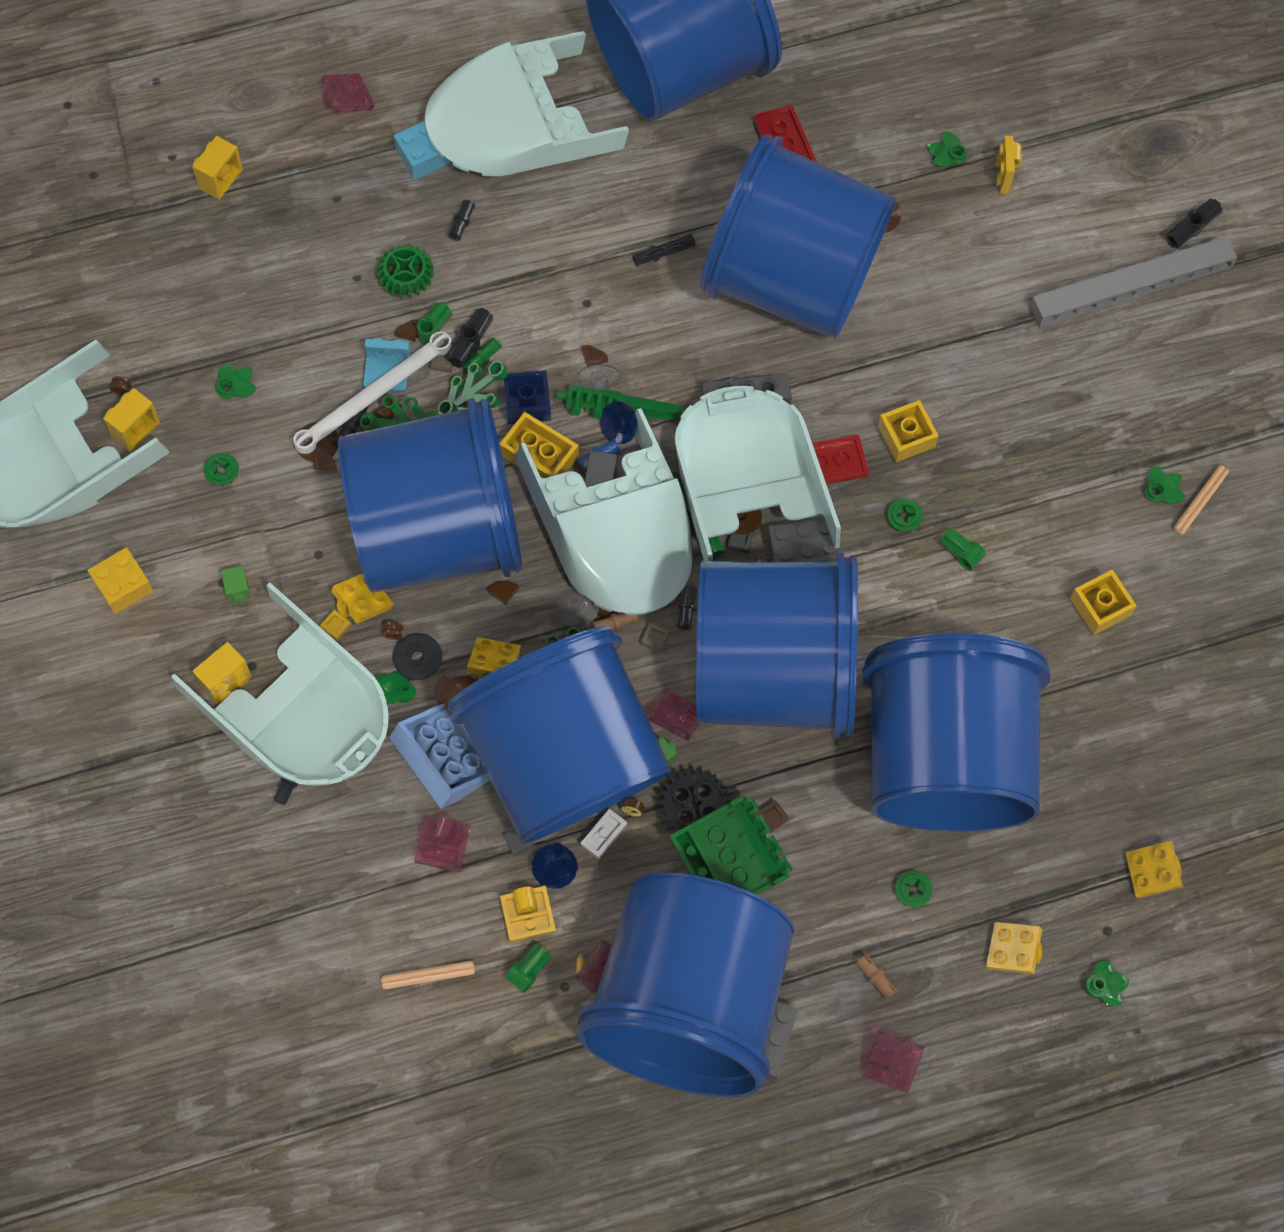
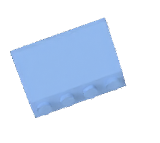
[389,704,490,809]

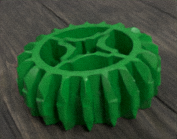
[377,243,434,299]

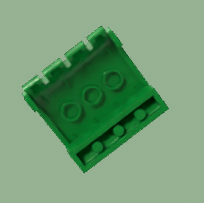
[669,795,793,895]

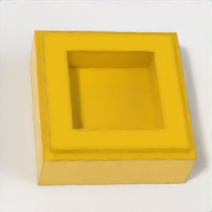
[320,610,352,641]

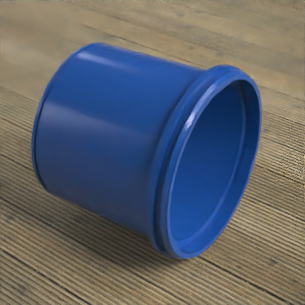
[586,0,782,122]
[700,135,896,339]
[338,398,523,593]
[696,553,858,739]
[448,626,672,844]
[862,633,1050,832]
[577,873,794,1097]

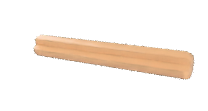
[1174,465,1229,535]
[381,961,475,989]

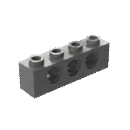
[702,374,792,405]

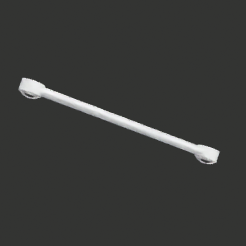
[293,331,452,454]

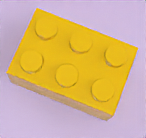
[500,412,579,478]

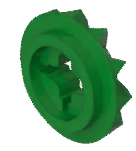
[204,453,239,487]
[887,499,923,533]
[895,871,933,909]

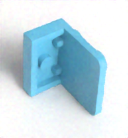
[363,338,411,392]

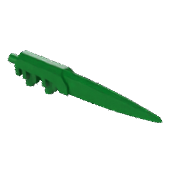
[557,385,687,421]

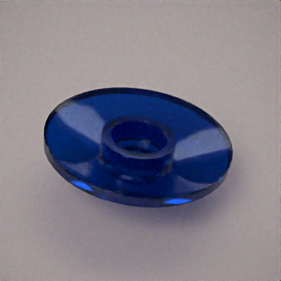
[600,401,638,445]

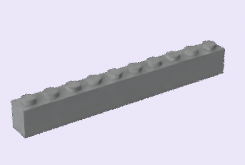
[1030,236,1237,328]

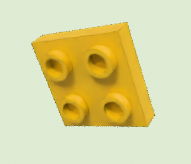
[995,135,1022,194]
[331,573,394,624]
[467,637,521,680]
[1126,841,1183,898]
[500,886,556,943]
[986,922,1042,975]

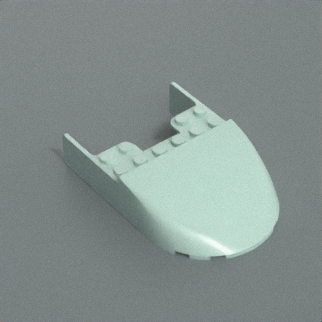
[425,31,629,176]
[0,340,169,527]
[675,386,841,563]
[515,408,692,615]
[171,582,389,786]

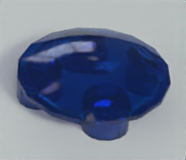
[531,842,578,889]

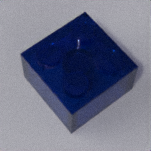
[504,370,551,425]

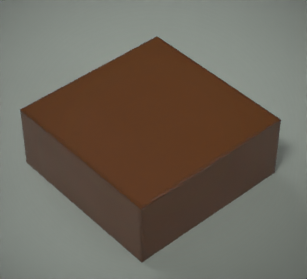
[756,800,789,833]

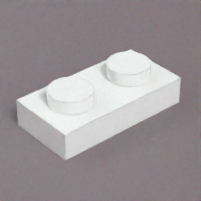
[580,809,628,860]

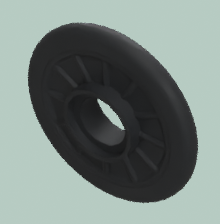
[393,633,442,680]

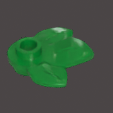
[927,131,967,167]
[216,363,257,399]
[1144,466,1186,504]
[375,671,416,704]
[1085,960,1129,1007]

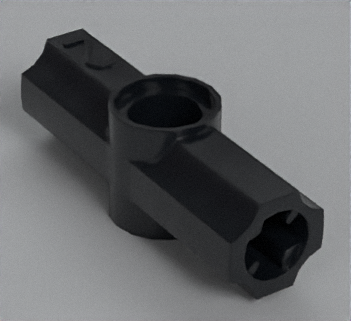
[1165,198,1223,249]
[447,308,493,368]

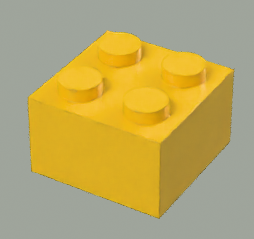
[192,135,243,200]
[103,388,160,452]
[878,400,939,463]
[88,547,154,615]
[1070,569,1137,635]
[192,642,251,705]

